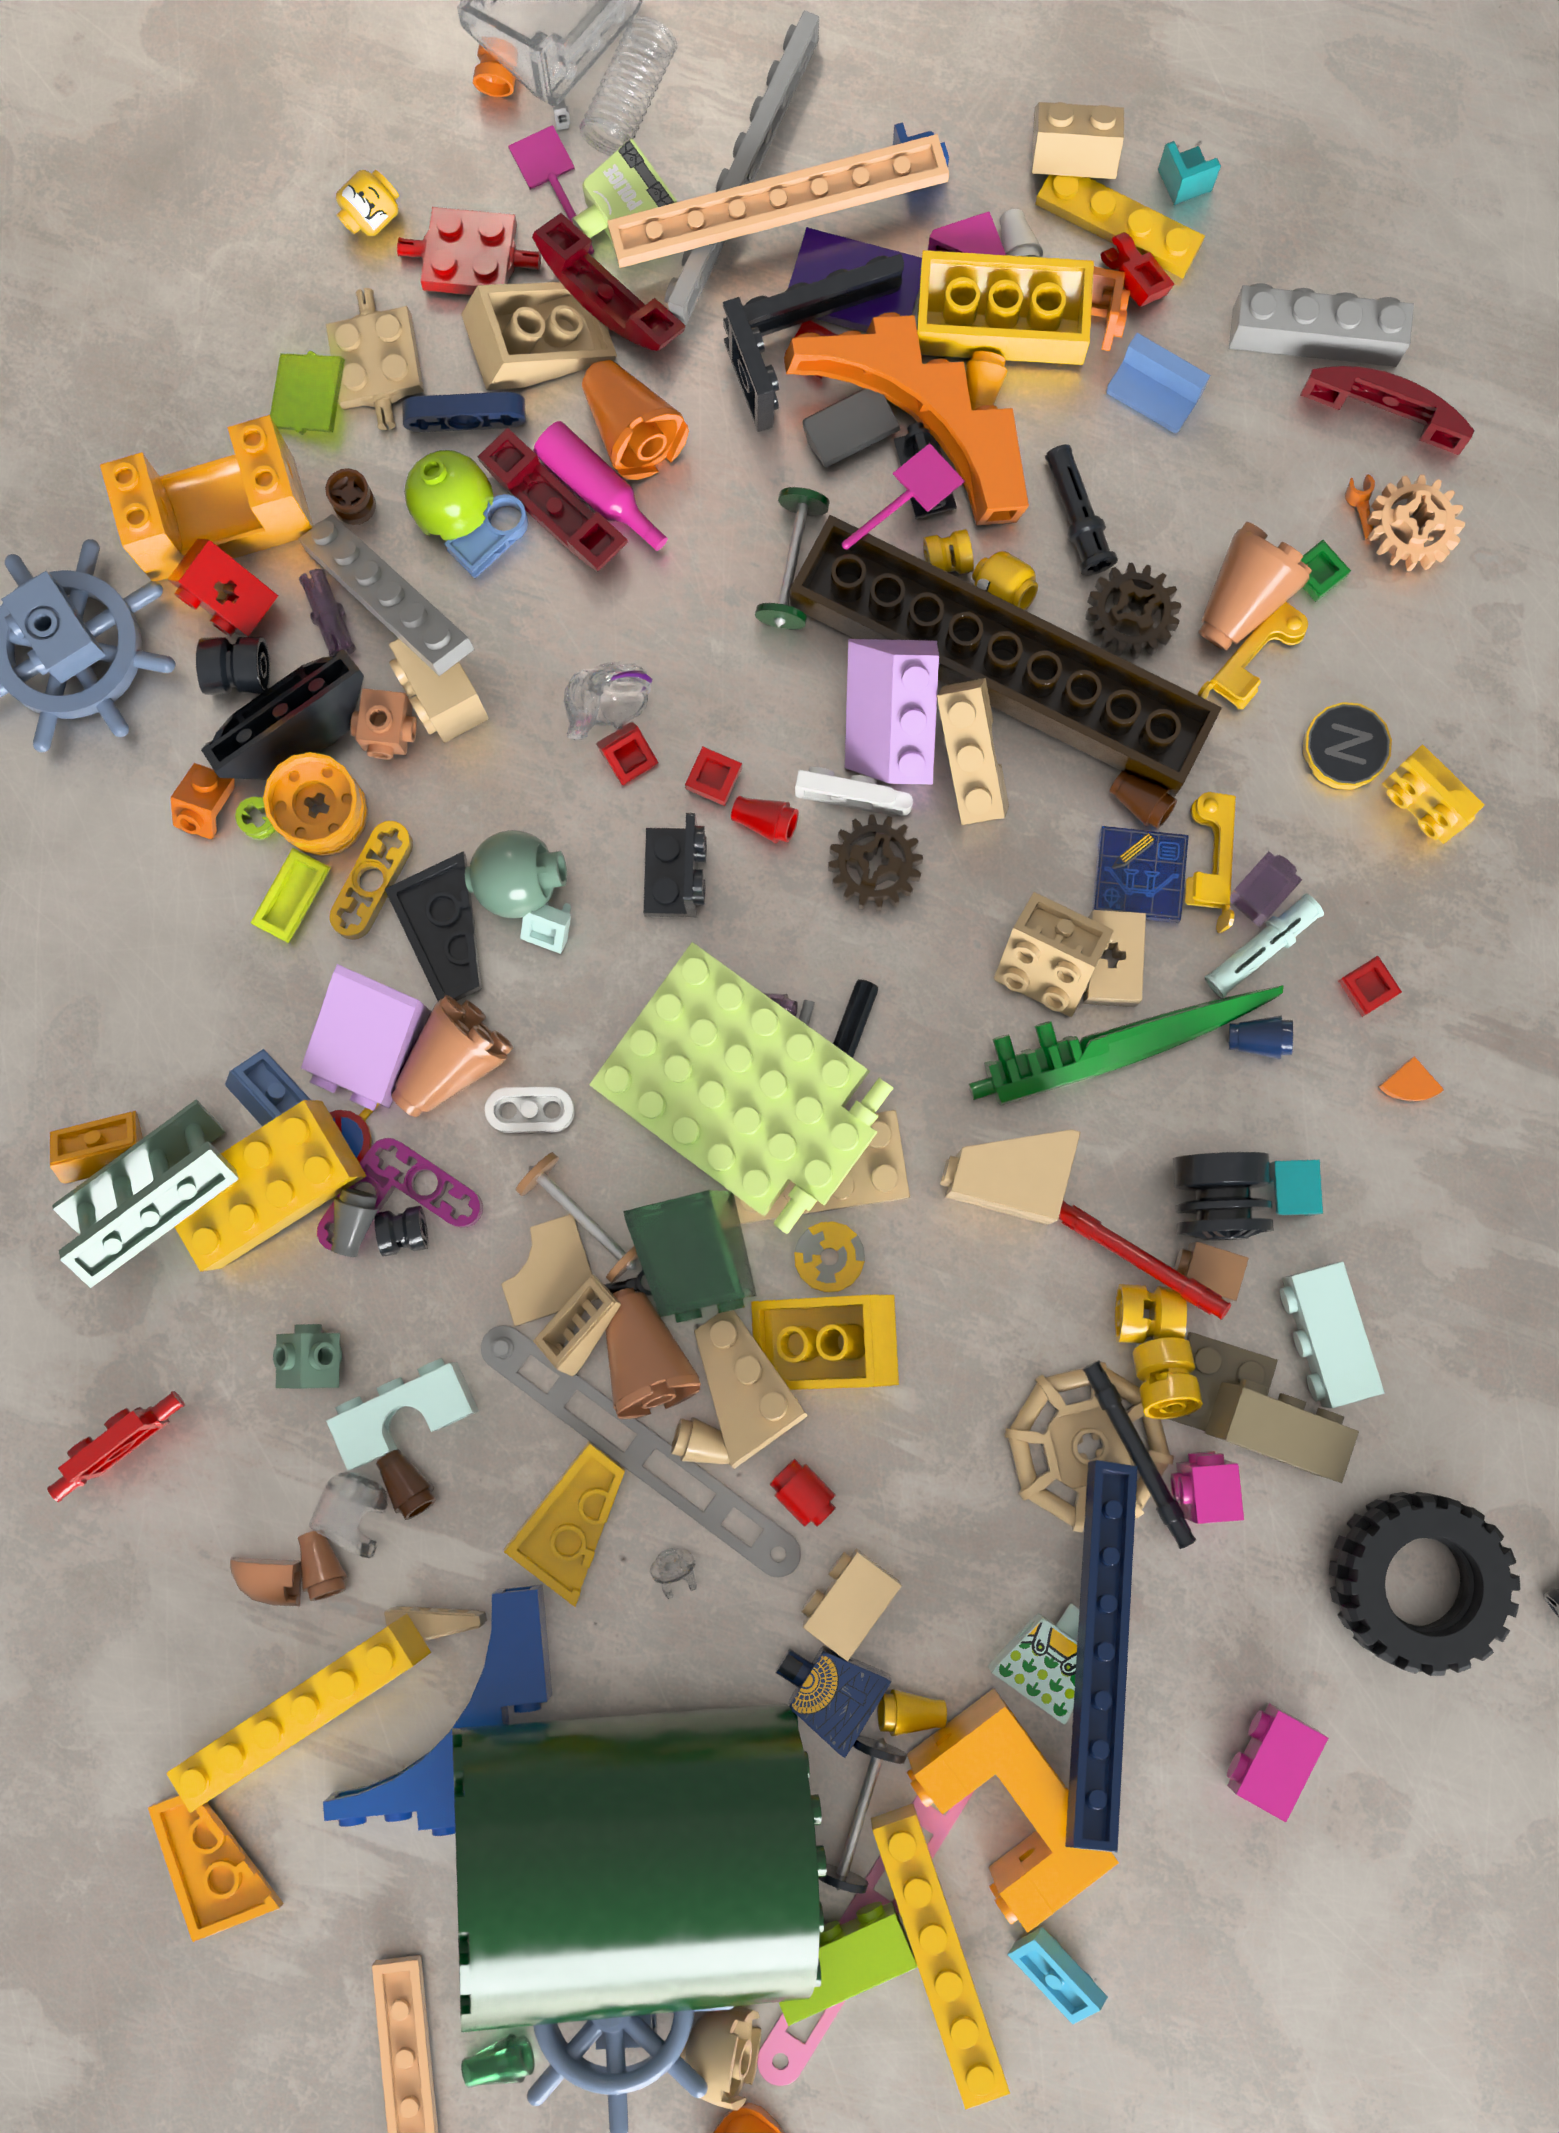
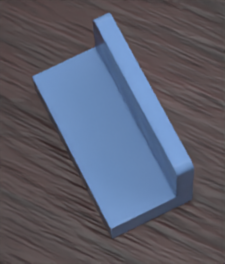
[1106,333,1211,433]

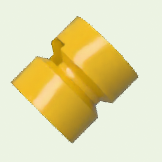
[1115,1284,1187,1343]
[1132,1337,1203,1419]

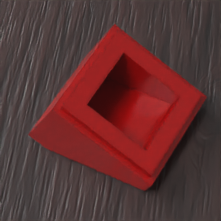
[596,722,659,785]

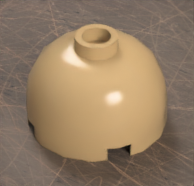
[680,2006,761,2111]

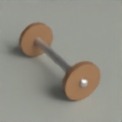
[516,1152,649,1283]

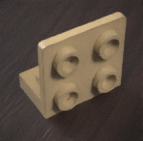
[994,892,1114,1017]

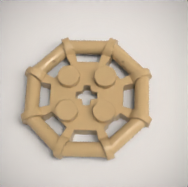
[1005,1362,1174,1532]

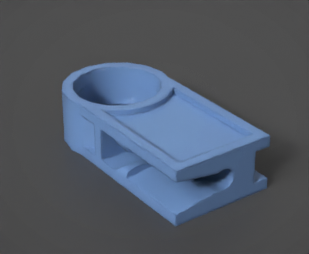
[444,494,528,579]

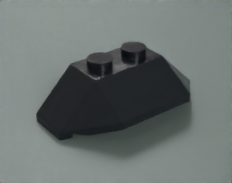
[201,649,364,780]

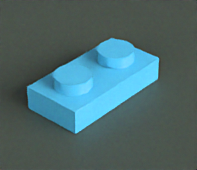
[1007,1927,1108,2024]

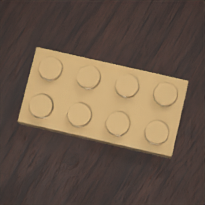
[730,1110,910,1225]

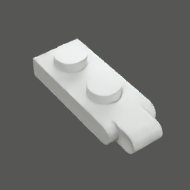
[795,767,913,816]

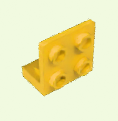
[1382,744,1485,844]

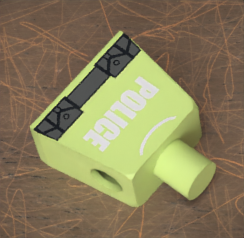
[572,139,677,239]

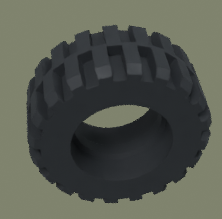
[1329,1492,1521,1676]

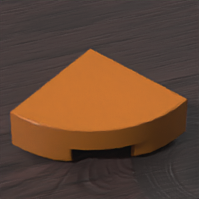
[1378,1056,1444,1101]

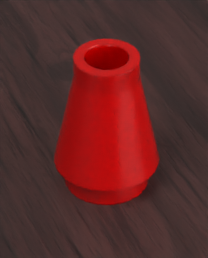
[731,796,799,844]

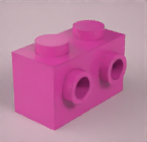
[1170,1451,1244,1524]
[1227,1703,1329,1822]

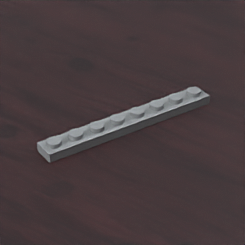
[665,10,819,325]

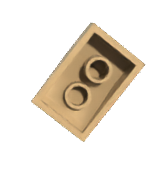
[461,282,617,390]

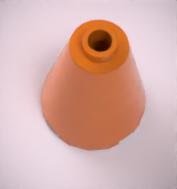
[582,360,689,480]

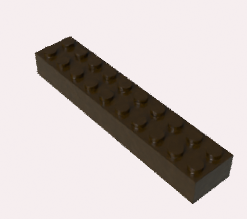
[790,515,1222,797]

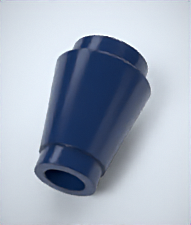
[1229,1015,1293,1059]

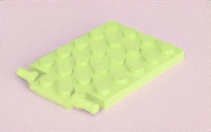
[589,942,893,1234]

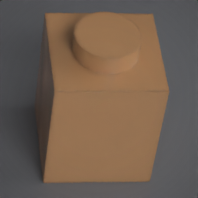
[1174,1242,1249,1302]

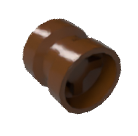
[325,468,376,525]

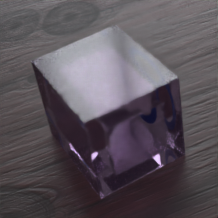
[1230,851,1302,927]

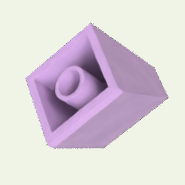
[301,964,431,1111]

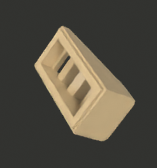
[533,1274,621,1377]
[384,1606,487,1641]

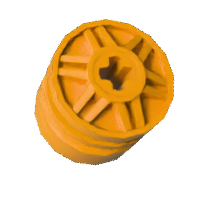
[263,752,368,856]

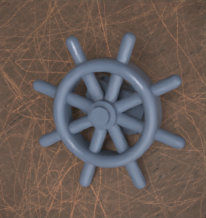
[0,539,176,752]
[527,2006,734,2133]

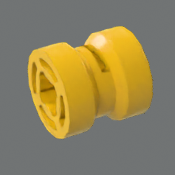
[923,529,974,574]

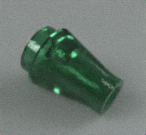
[461,2034,535,2088]

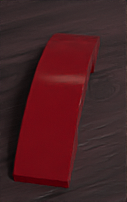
[532,213,686,352]
[1300,366,1475,455]
[477,428,628,572]

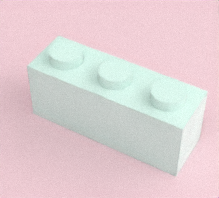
[1280,1262,1385,1408]

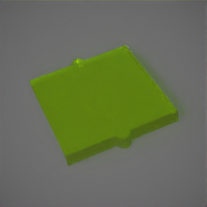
[270,351,345,435]

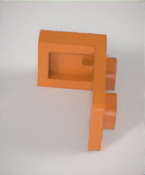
[1091,266,1130,351]

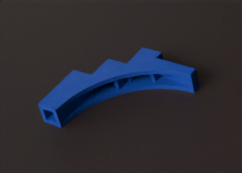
[323,1584,552,1836]

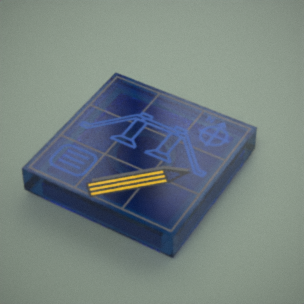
[1092,826,1189,923]

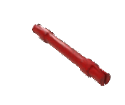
[1058,1200,1231,1320]

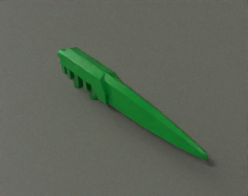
[968,985,1284,1106]

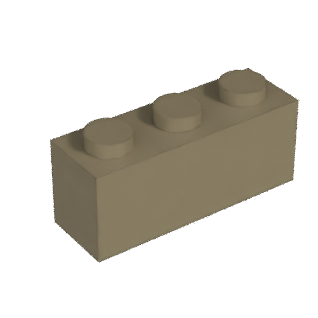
[1205,1378,1359,1483]

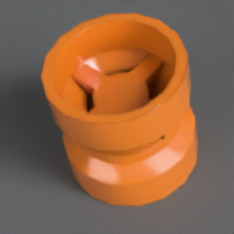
[472,35,520,97]

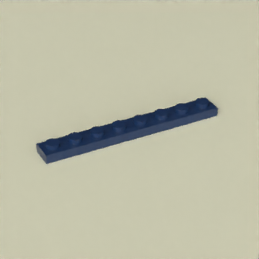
[1065,1460,1138,1853]

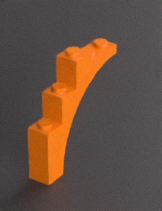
[784,312,1029,526]

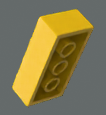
[175,1100,366,1272]

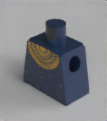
[775,1646,892,1758]

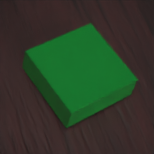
[1301,540,1351,602]

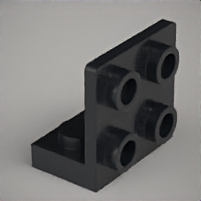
[643,813,707,918]

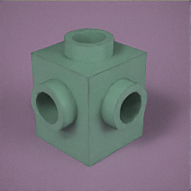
[273,1324,342,1389]

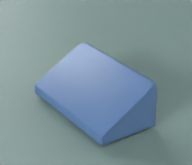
[225,1049,310,1126]

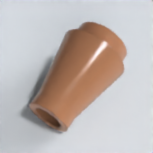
[298,1529,347,1601]

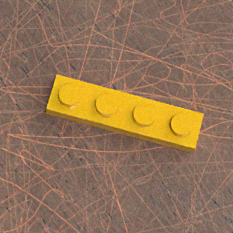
[1035,175,1205,279]

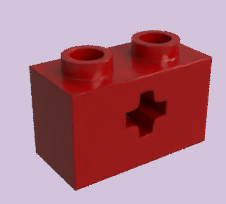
[167,538,279,637]

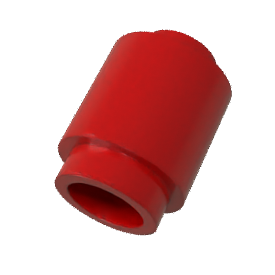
[769,1458,836,1527]

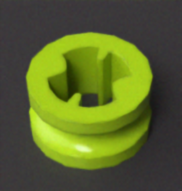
[235,797,276,839]

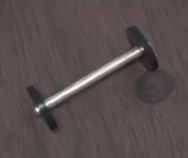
[819,1736,907,1894]

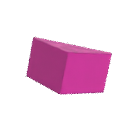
[928,211,1006,255]

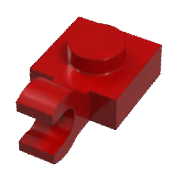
[1100,232,1175,307]

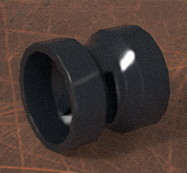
[374,1206,429,1257]

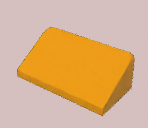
[50,1111,143,1183]

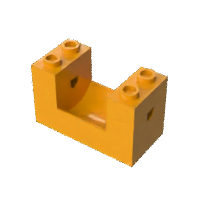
[100,415,314,581]
[907,1688,1119,1933]

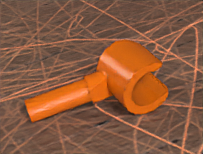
[1345,474,1375,539]

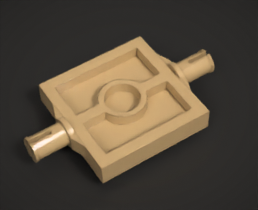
[326,288,424,430]

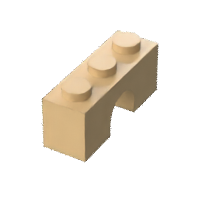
[937,678,1009,825]

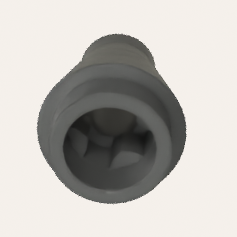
[331,1188,379,1257]

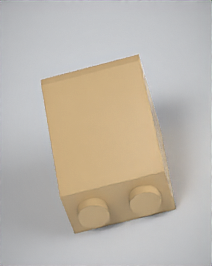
[940,1129,1081,1225]

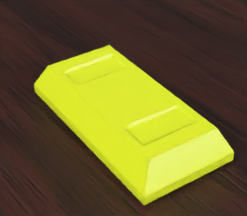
[250,848,331,943]

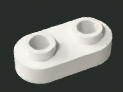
[485,1087,575,1133]

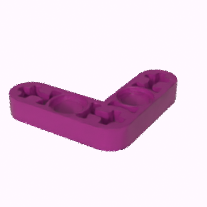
[317,1138,483,1250]

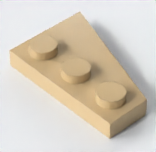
[694,1305,808,1469]

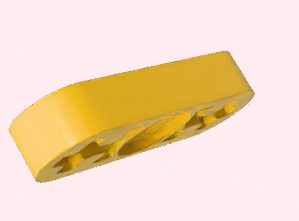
[329,821,413,940]

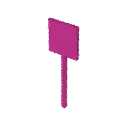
[508,125,594,255]
[842,443,964,549]

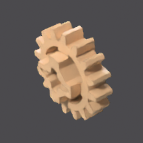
[1367,474,1465,571]

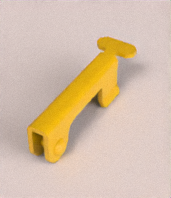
[1197,602,1308,709]
[1185,792,1236,933]

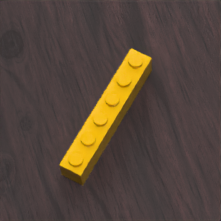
[166,1613,431,1813]
[870,1804,1010,2110]

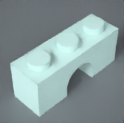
[326,1358,479,1471]

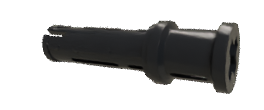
[1045,444,1118,576]

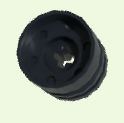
[1173,1152,1274,1241]

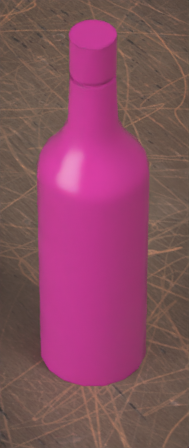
[533,421,668,551]

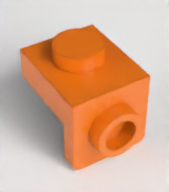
[171,763,235,839]

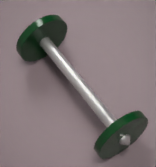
[755,487,830,629]

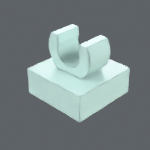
[520,901,571,954]

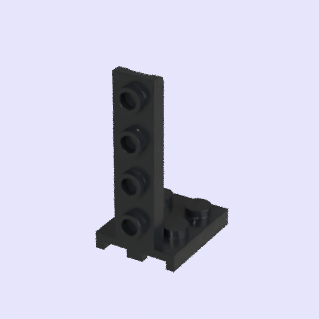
[723,254,904,432]

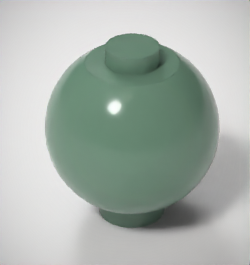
[465,830,567,918]

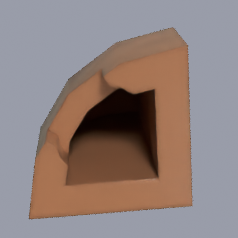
[230,1558,302,1607]

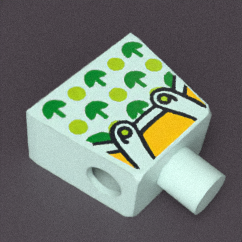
[988,1603,1079,1725]

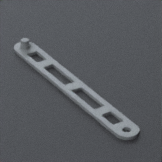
[481,1325,801,1577]

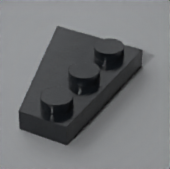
[385,851,482,1001]

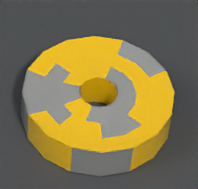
[794,1221,865,1293]

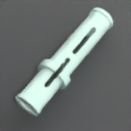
[1204,893,1324,998]

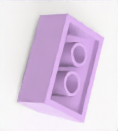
[845,639,939,784]

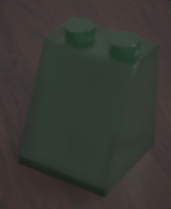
[623,1190,757,1323]

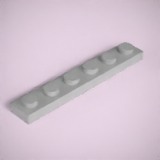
[298,514,474,676]

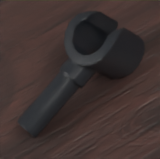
[604,1268,661,1296]

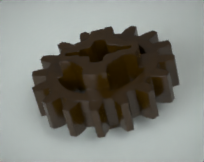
[1085,563,1182,660]
[828,814,923,911]

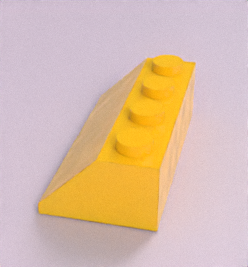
[916,250,1094,365]

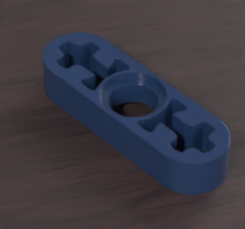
[402,392,526,432]

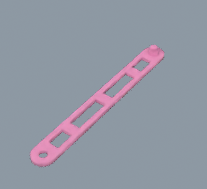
[757,1790,975,2086]

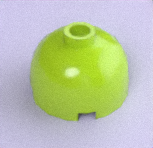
[404,450,494,540]

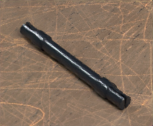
[1082,1360,1196,1549]

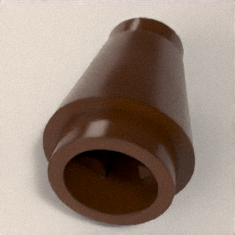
[1109,770,1177,829]
[376,1449,436,1520]

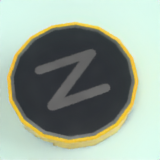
[1302,702,1392,790]

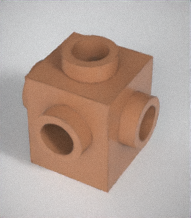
[351,688,417,759]

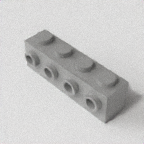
[1229,283,1414,367]

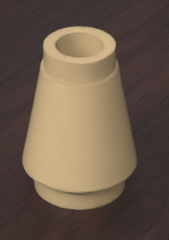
[671,1417,730,1465]

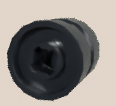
[196,637,270,695]

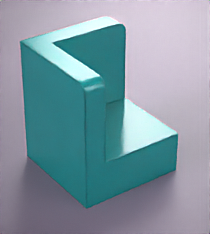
[1158,141,1221,205]
[1270,1160,1323,1216]

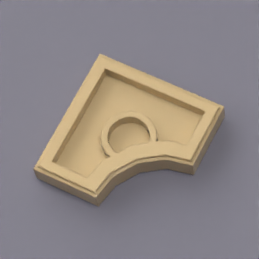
[501,1214,599,1327]

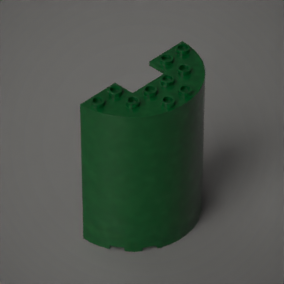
[452,1703,826,2032]

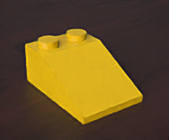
[751,1295,899,1390]

